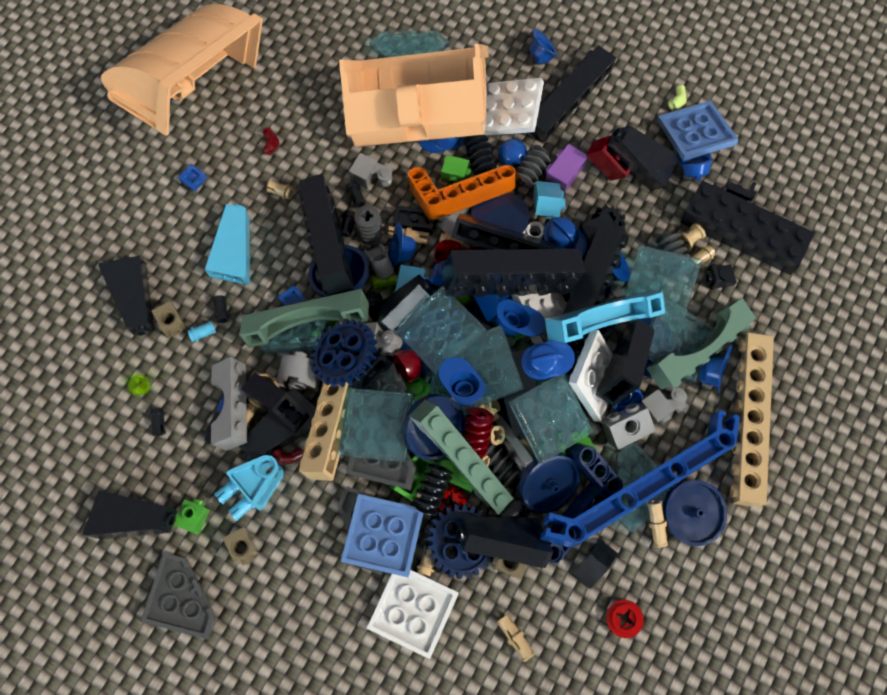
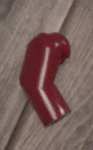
[263,127,279,155]
[271,447,304,464]

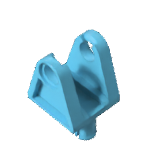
[214,455,284,521]

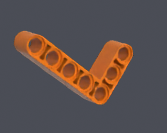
[408,165,516,220]

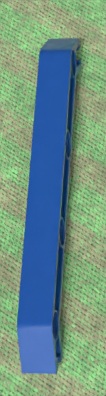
[540,410,740,547]

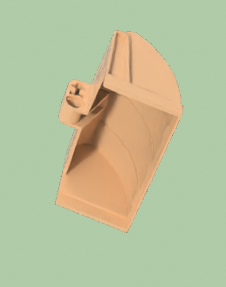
[101,4,263,136]
[339,44,489,147]

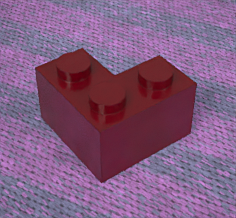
[586,135,631,181]

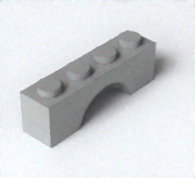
[211,357,247,450]

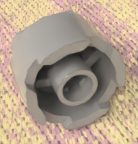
[276,351,320,394]

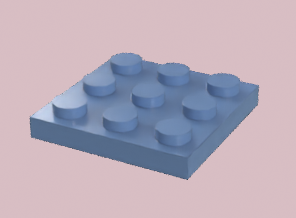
[657,100,738,161]
[341,494,424,578]

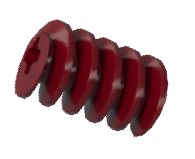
[462,407,494,458]

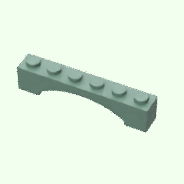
[240,289,369,348]
[646,298,756,389]
[409,400,514,515]

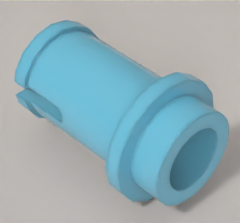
[187,321,216,342]

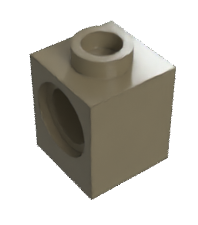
[151,301,187,338]
[223,527,259,565]
[492,558,526,580]

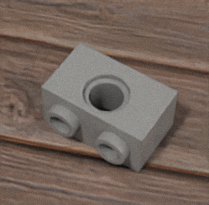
[601,403,656,450]

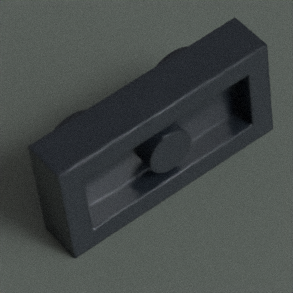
[393,205,435,233]

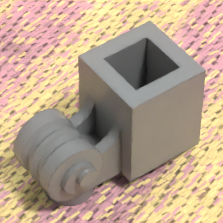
[349,153,394,189]
[364,322,403,356]
[640,388,688,426]

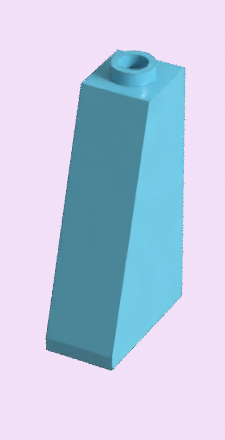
[205,204,250,285]

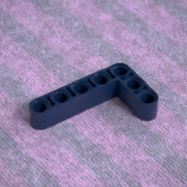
[549,442,623,564]

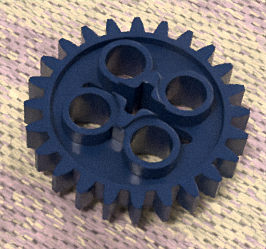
[310,319,378,388]
[424,504,493,579]

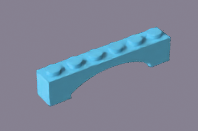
[545,292,665,343]

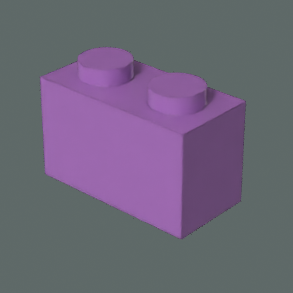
[545,144,588,194]

